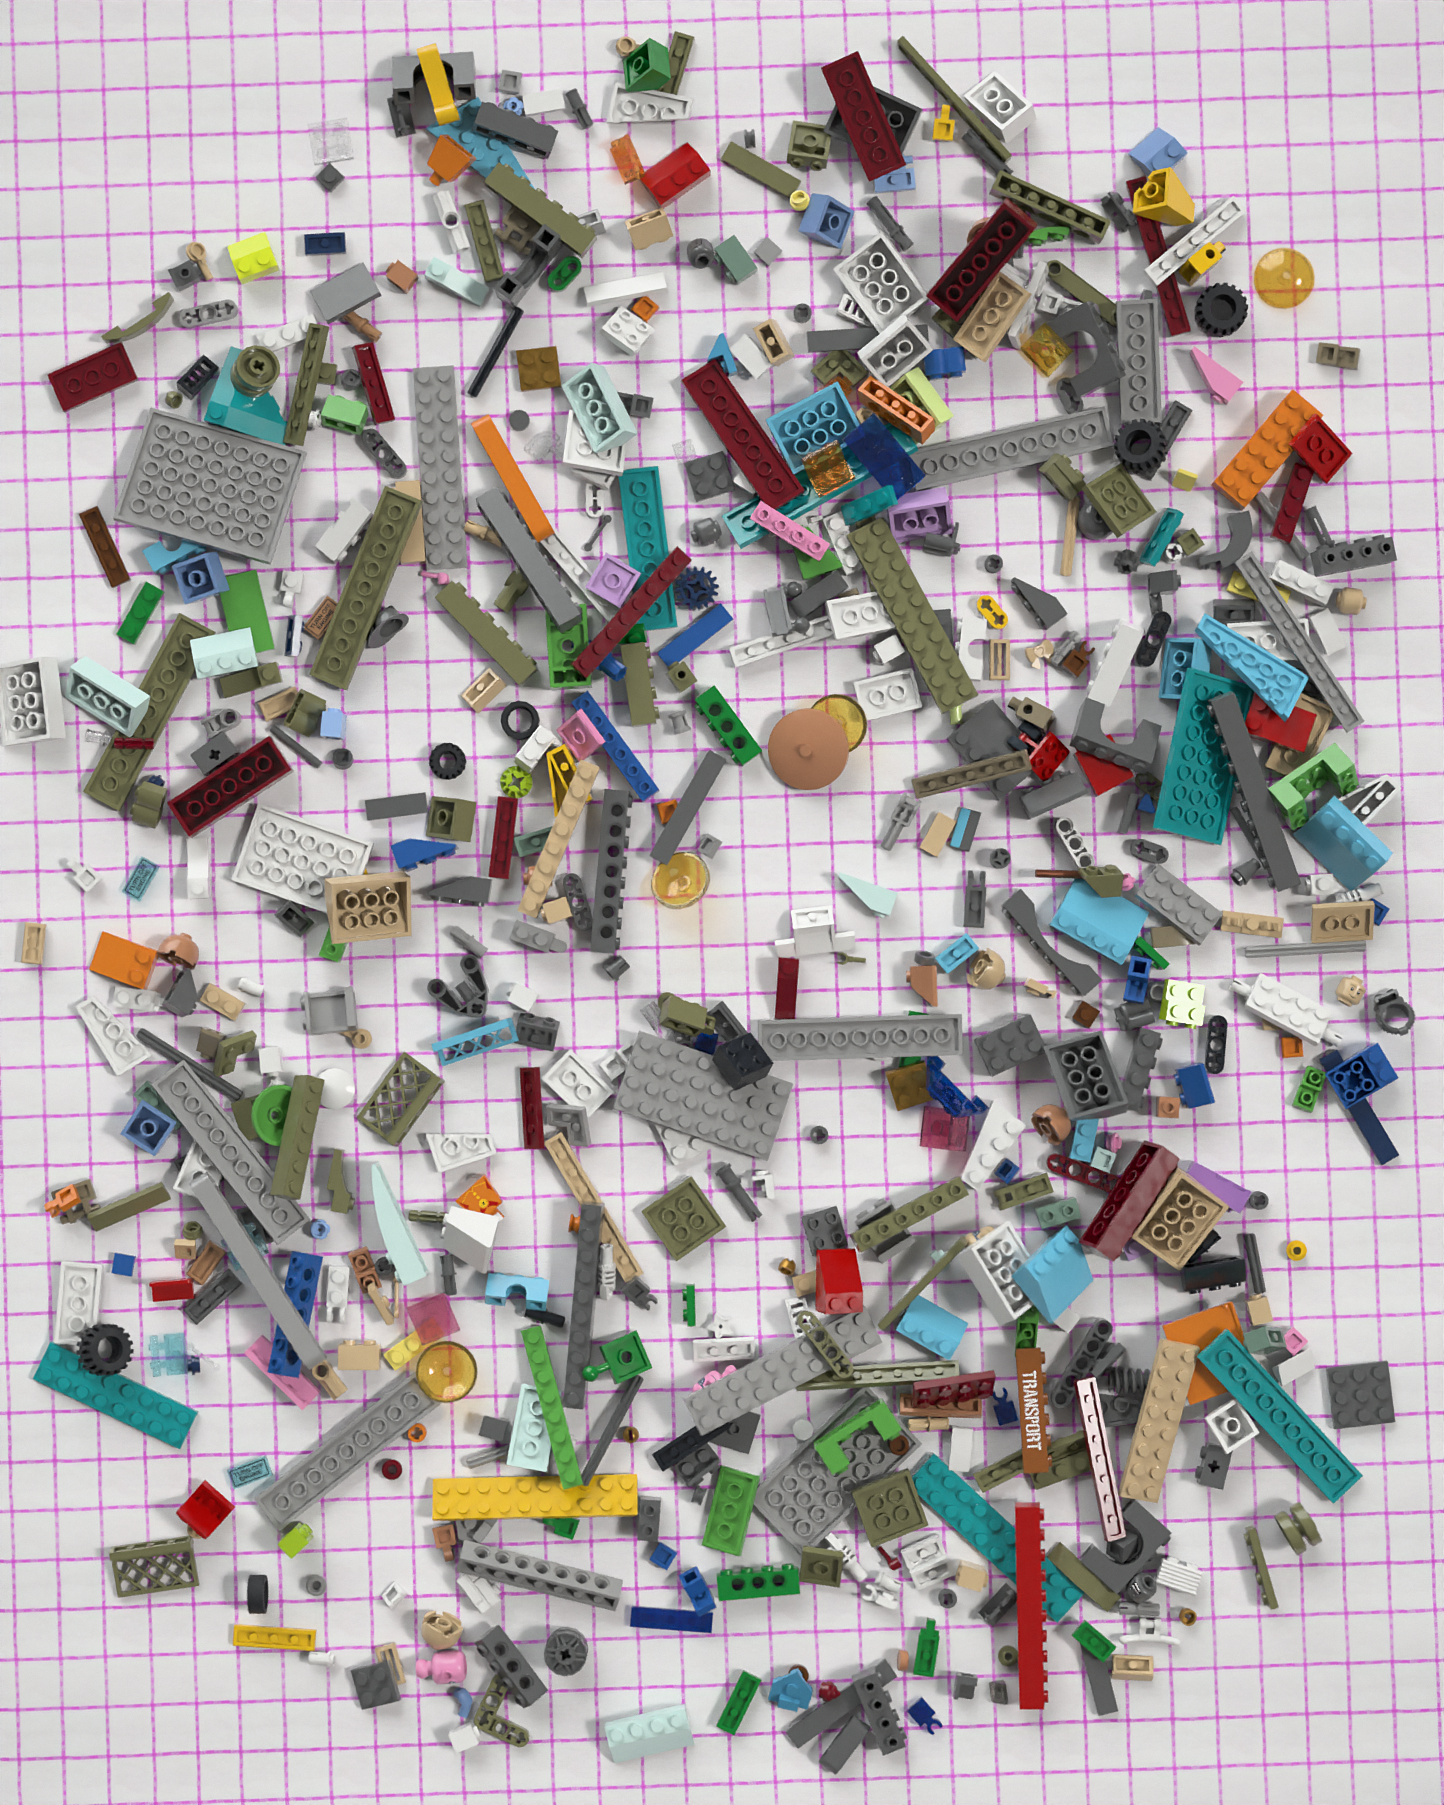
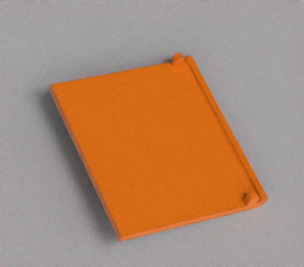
[1162,1302,1245,1405]

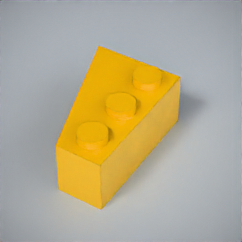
[546,744,594,817]

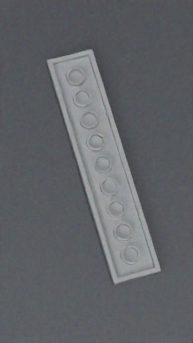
[413,365,468,571]
[908,406,1114,492]
[758,1014,963,1061]
[151,1060,310,1246]
[683,1305,882,1436]
[254,1371,441,1531]

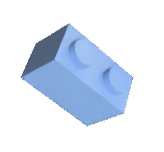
[320,708,347,740]

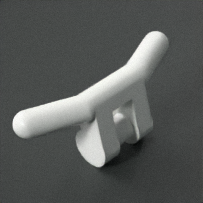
[1119,1617,1181,1646]

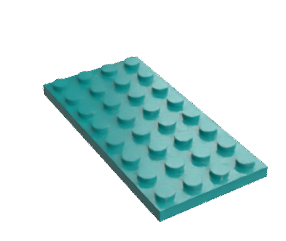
[1153,668,1254,845]

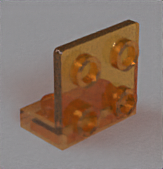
[801,440,856,498]

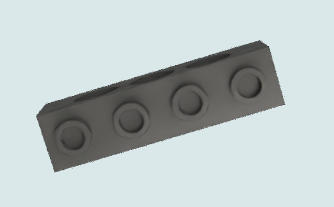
[475,1625,548,1709]

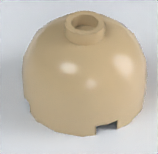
[967,948,1006,990]
[421,1611,463,1650]

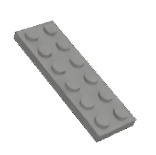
[1116,299,1162,424]

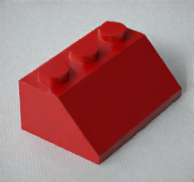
[638,142,711,209]

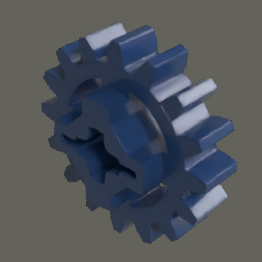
[675,566,719,611]

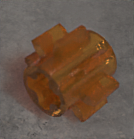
[828,376,853,397]

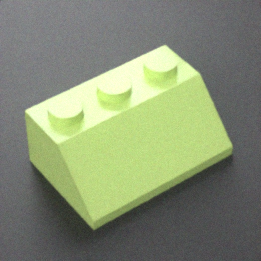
[890,367,954,444]

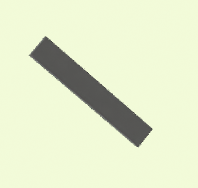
[806,324,929,353]
[649,750,727,866]
[786,1659,897,1749]

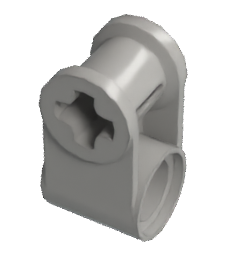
[200,708,242,740]

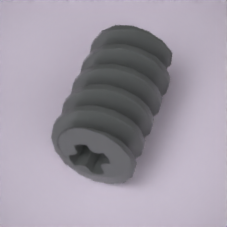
[1108,1367,1150,1394]

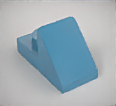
[707,333,737,377]

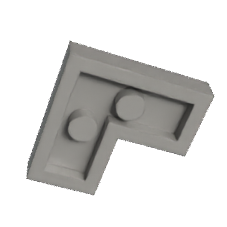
[546,1104,591,1147]

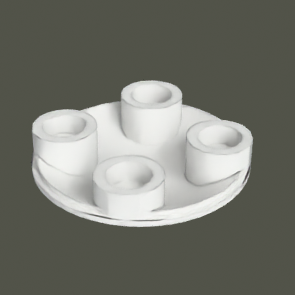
[318,1068,355,1109]

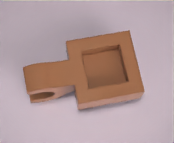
[432,1524,457,1562]

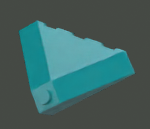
[204,346,287,445]

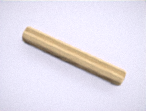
[1060,496,1080,577]

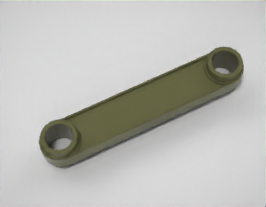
[1047,260,1117,328]

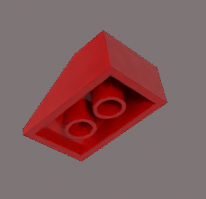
[1245,693,1317,753]
[815,1248,863,1315]

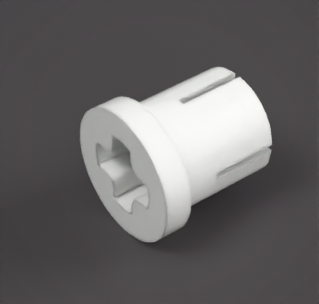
[1162,543,1183,564]

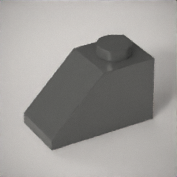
[161,968,198,1017]

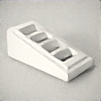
[836,293,874,328]
[785,1295,813,1340]

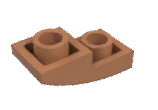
[348,1246,382,1294]

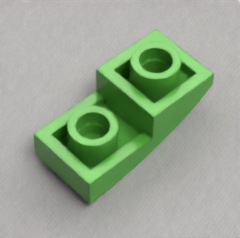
[1025,227,1069,246]
[1292,1066,1326,1113]

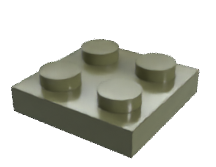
[799,1546,844,1588]

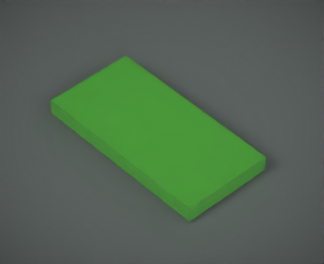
[220,570,275,654]
[702,1465,760,1557]

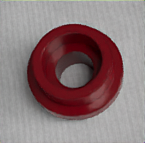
[382,1459,402,1480]

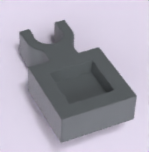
[621,1275,658,1311]

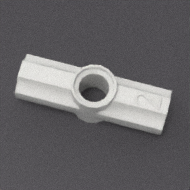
[433,190,471,254]

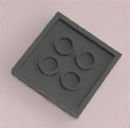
[1326,1360,1395,1429]

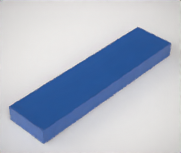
[657,603,733,667]

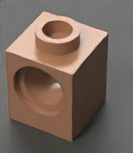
[386,260,419,294]
[1155,1096,1180,1118]

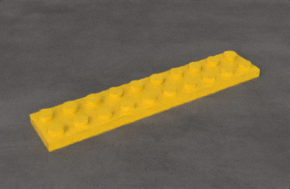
[432,1474,638,1521]

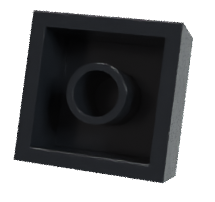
[712,1032,773,1091]

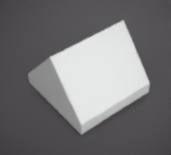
[381,1581,409,1609]

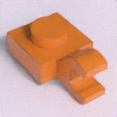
[44,1184,81,1218]

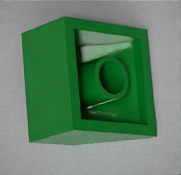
[623,38,671,92]

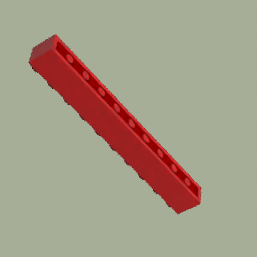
[1015,1502,1048,1710]

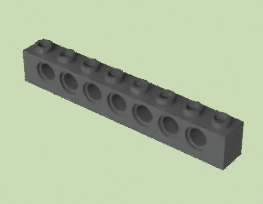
[590,789,633,954]

